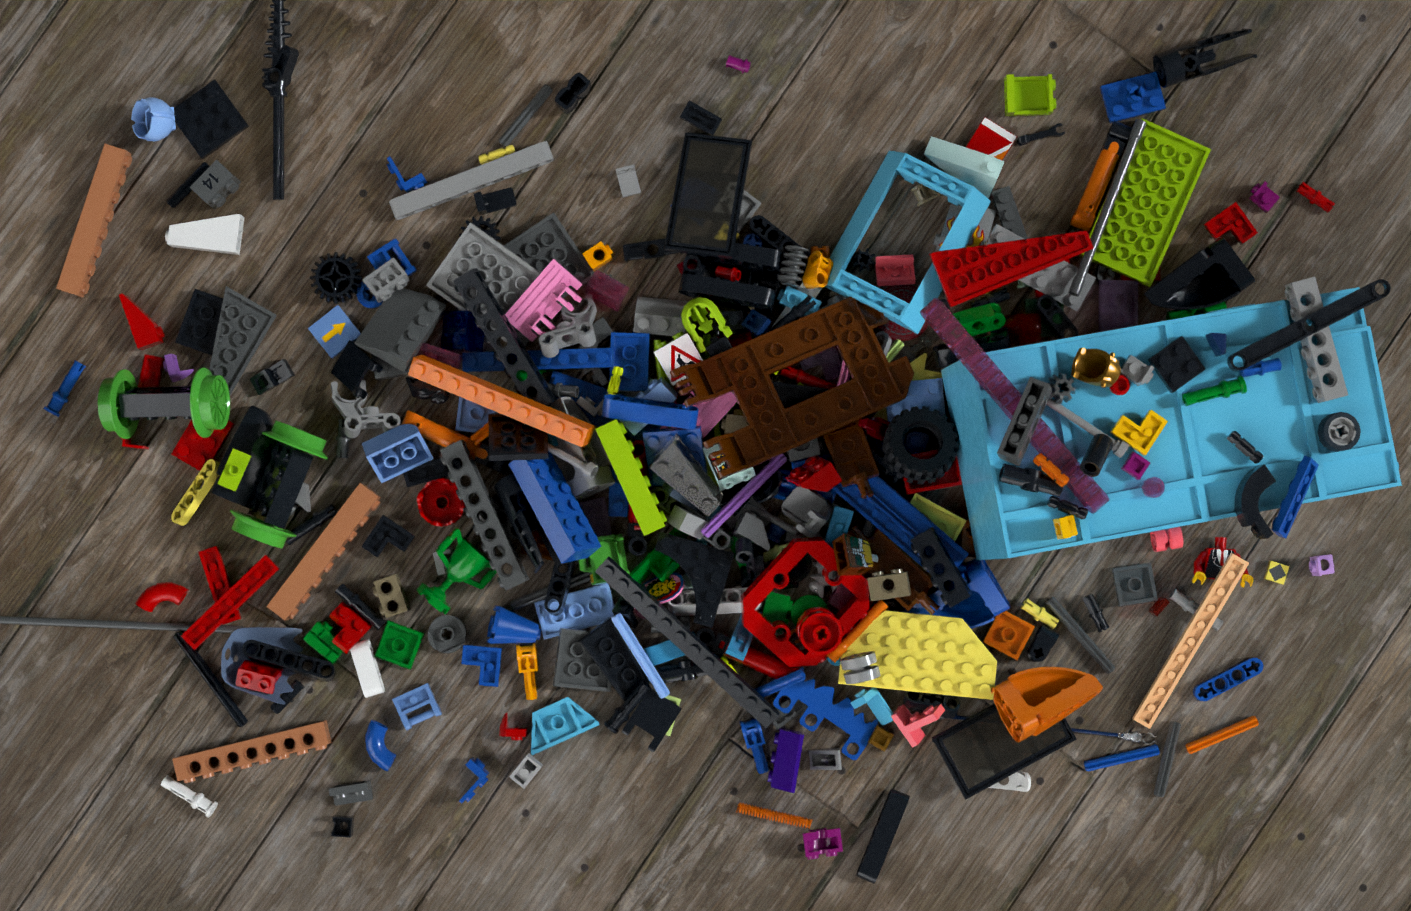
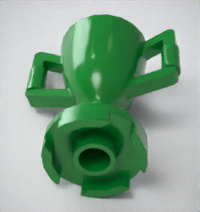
[416,528,497,615]

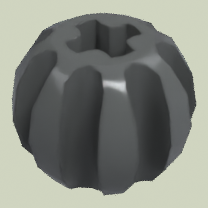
[1048,373,1076,404]

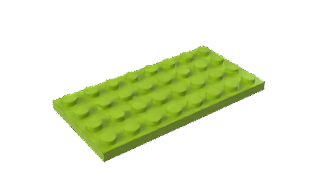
[1080,118,1211,287]

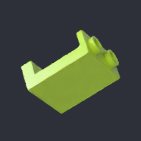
[1004,74,1056,116]

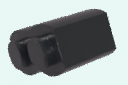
[555,72,591,114]

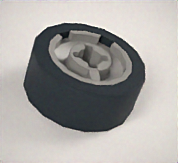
[1318,412,1361,452]

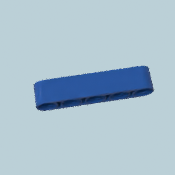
[602,394,699,429]

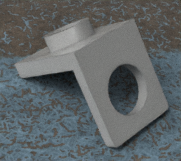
[616,164,641,198]

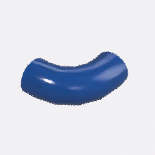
[365,720,396,772]

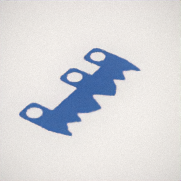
[773,667,878,760]

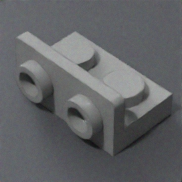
[362,257,409,303]

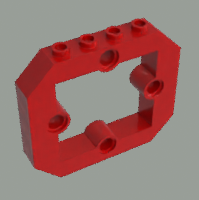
[741,537,869,667]

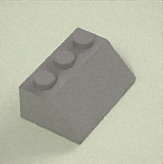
[633,296,693,338]

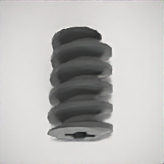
[777,245,809,288]

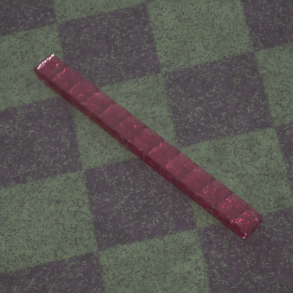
[920,298,1109,514]

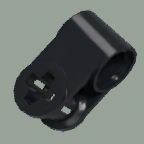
[1027,624,1059,662]

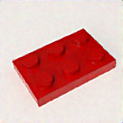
[171,420,235,471]

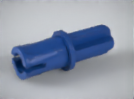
[1239,358,1282,377]

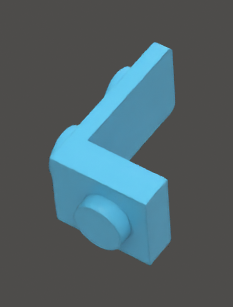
[776,286,822,316]
[851,687,893,726]

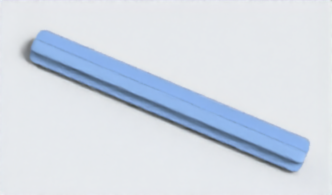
[611,613,670,699]

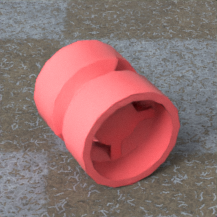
[1150,527,1183,552]

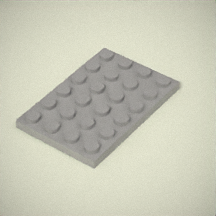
[426,222,558,346]

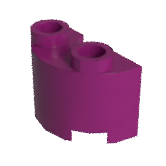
[802,828,843,860]

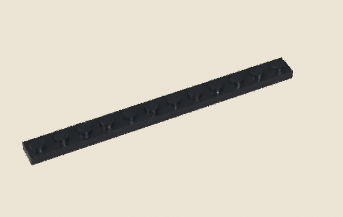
[595,556,780,728]

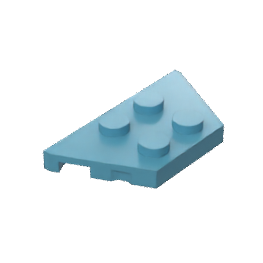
[531,697,600,755]

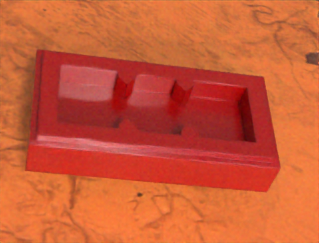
[138,354,165,387]

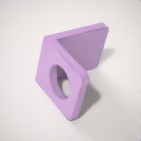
[1309,554,1335,576]

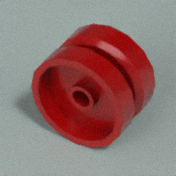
[796,607,843,655]

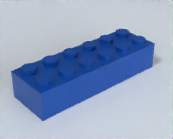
[509,452,601,564]

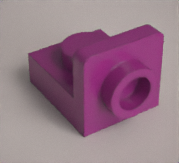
[1249,181,1280,213]

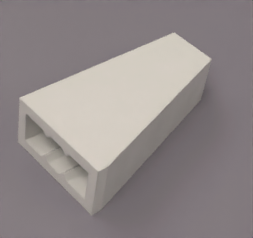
[165,214,244,255]

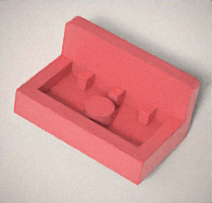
[875,254,916,286]

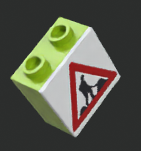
[654,331,703,386]

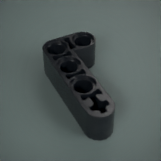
[749,215,811,283]
[933,327,1012,368]

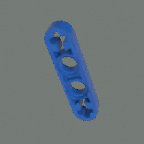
[1193,657,1263,702]

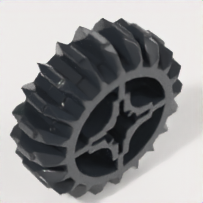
[310,252,362,304]

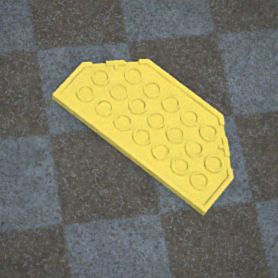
[838,610,997,700]

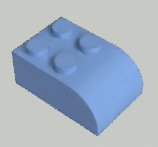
[362,424,434,483]

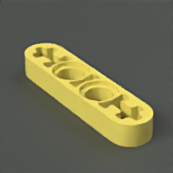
[171,459,220,526]

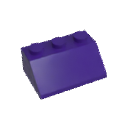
[767,728,804,793]

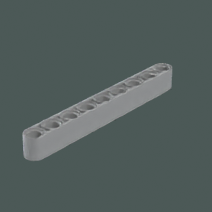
[389,141,554,220]

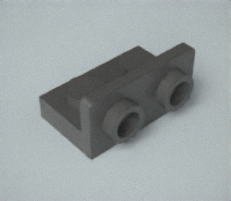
[329,780,373,806]

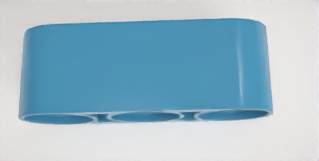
[644,631,695,666]

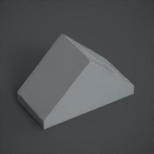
[667,505,708,540]
[809,748,842,770]

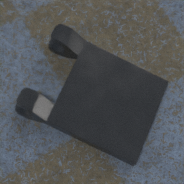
[331,340,383,399]
[622,688,682,752]

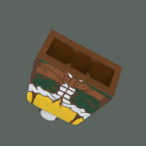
[832,533,878,576]

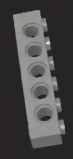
[1285,277,1348,403]

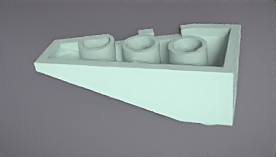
[924,136,1004,198]

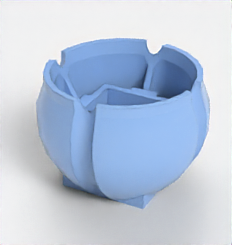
[131,97,176,142]

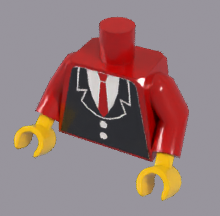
[1192,537,1253,588]

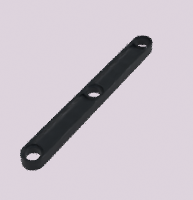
[1227,279,1391,371]

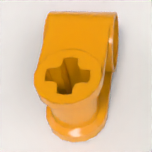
[802,250,833,289]

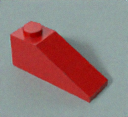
[119,293,164,350]

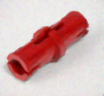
[1296,181,1335,213]

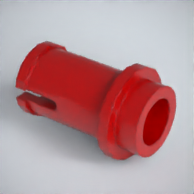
[715,266,741,282]

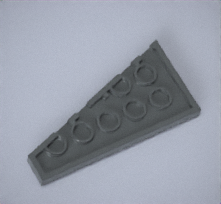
[209,286,277,395]

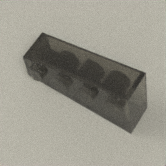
[649,433,723,517]

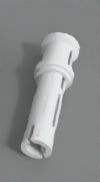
[161,775,218,818]

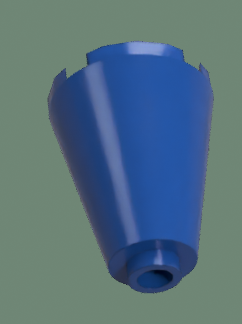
[487,605,542,644]

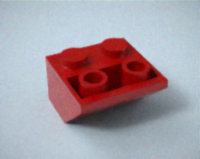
[786,456,842,492]

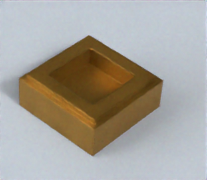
[868,725,894,752]

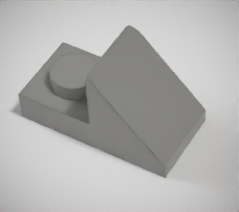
[290,482,311,516]
[509,753,543,789]

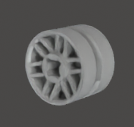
[840,651,881,684]

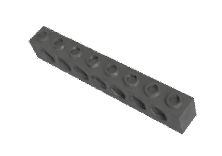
[440,440,530,591]

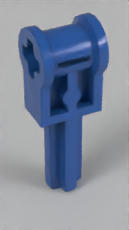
[739,719,769,774]

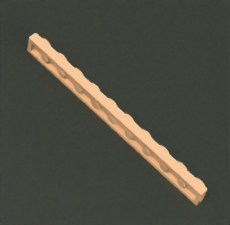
[1132,553,1249,729]

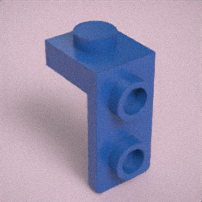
[386,156,428,193]
[459,758,489,804]

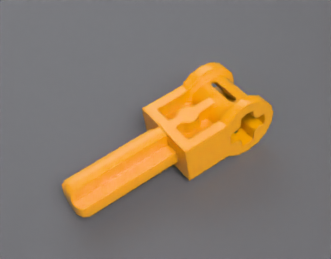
[516,643,539,700]

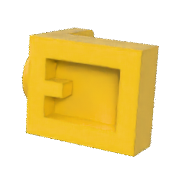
[1053,515,1078,539]

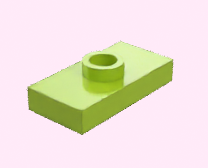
[217,448,251,492]

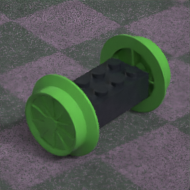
[98,368,230,439]
[230,420,328,549]

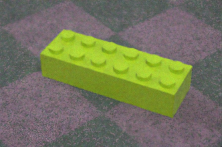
[595,419,667,536]

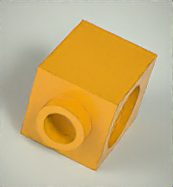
[582,241,613,272]

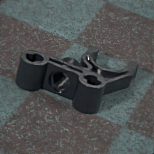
[735,538,799,590]

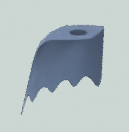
[221,627,303,704]

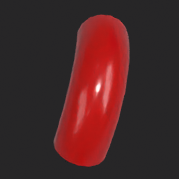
[135,582,189,612]

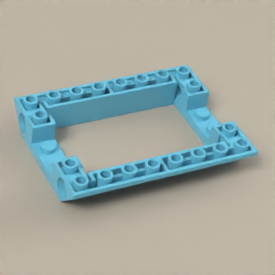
[825,151,991,334]

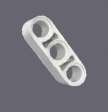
[350,639,385,698]

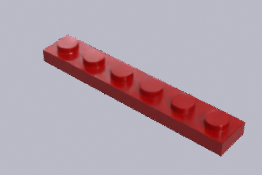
[181,555,280,650]

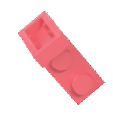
[891,704,945,747]

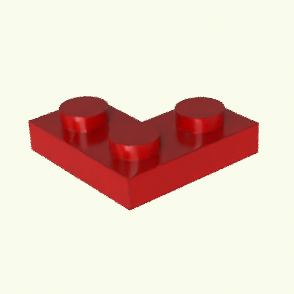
[1203,202,1258,245]
[329,602,372,654]

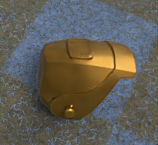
[1071,348,1121,388]

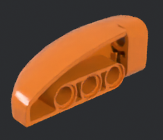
[991,667,1103,743]

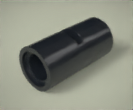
[1080,434,1113,477]

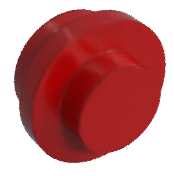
[1109,375,1130,395]

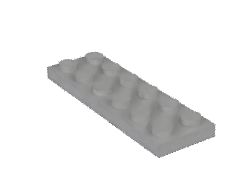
[984,224,1096,311]

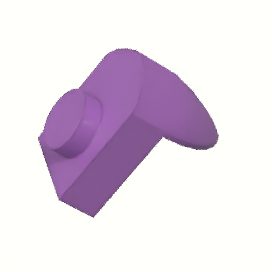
[163,354,194,382]

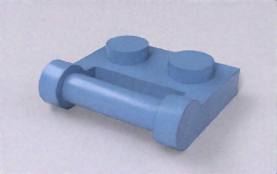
[392,683,442,730]

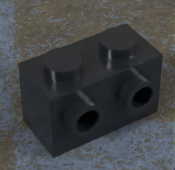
[706,310,744,337]

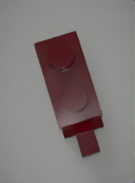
[858,417,890,442]

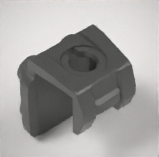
[782,486,833,538]

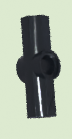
[999,464,1063,497]
[658,659,707,683]

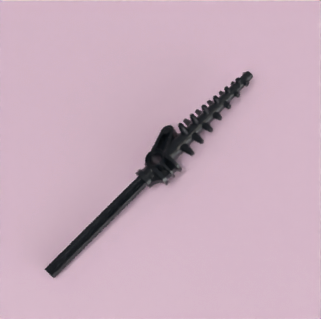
[262,0,299,200]

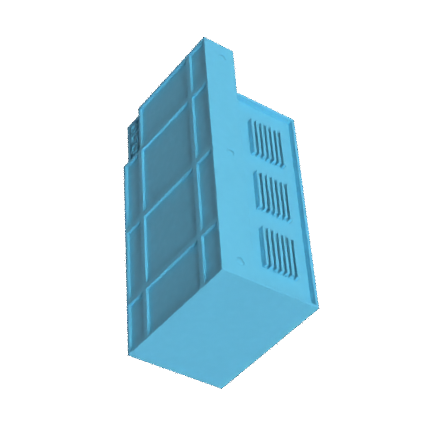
[941,287,1402,560]

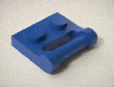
[367,239,417,277]

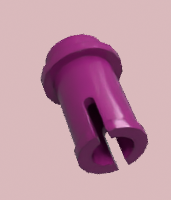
[726,55,751,74]

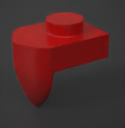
[499,713,527,740]

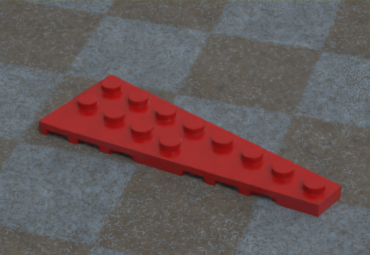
[929,230,1094,307]

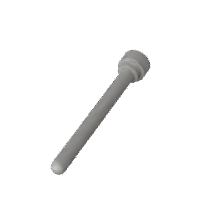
[1046,399,1129,458]
[548,443,599,479]

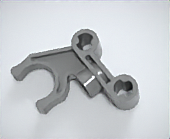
[539,294,597,358]
[331,380,401,438]

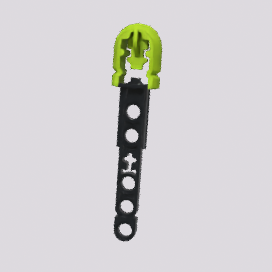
[681,297,733,357]

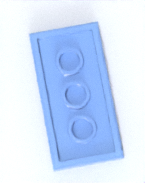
[534,583,615,640]

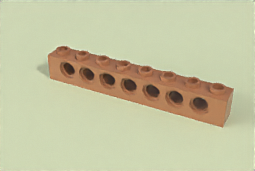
[172,720,332,783]

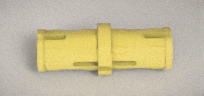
[1020,598,1059,630]

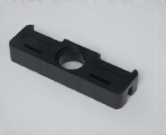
[623,237,683,263]

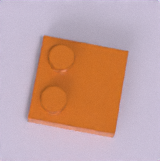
[983,611,1035,660]

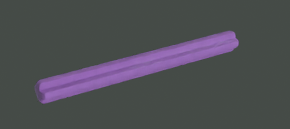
[701,454,787,538]

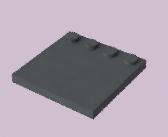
[504,212,596,302]

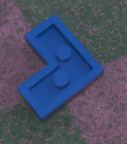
[461,645,502,687]

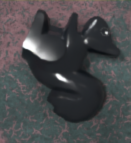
[406,377,450,404]

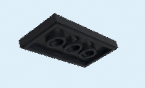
[579,617,650,702]

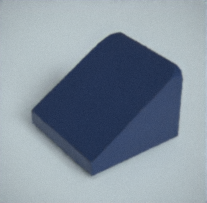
[1205,333,1227,356]

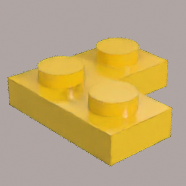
[1110,410,1168,456]

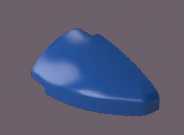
[899,558,1011,629]

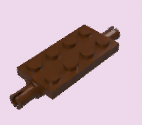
[823,420,879,499]
[848,525,940,615]

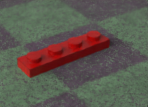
[198,546,242,625]

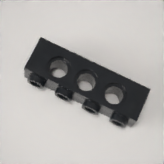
[910,527,972,608]

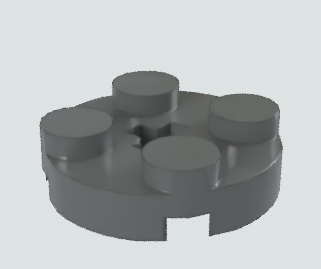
[427,615,467,654]

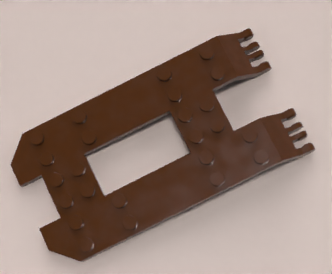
[670,297,914,479]

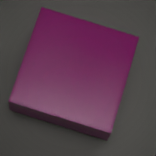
[1121,451,1150,480]

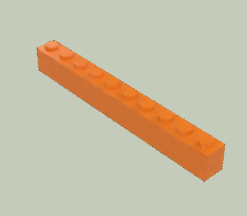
[408,355,595,447]

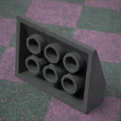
[355,288,446,373]

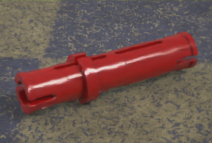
[779,366,837,389]

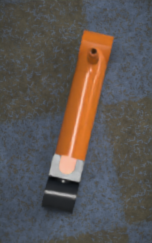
[1070,120,1132,232]
[401,410,511,474]

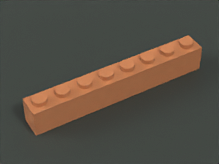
[56,144,132,298]
[267,483,381,620]

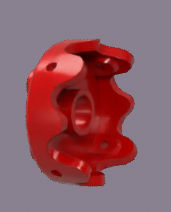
[417,478,466,527]

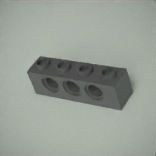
[997,377,1052,466]

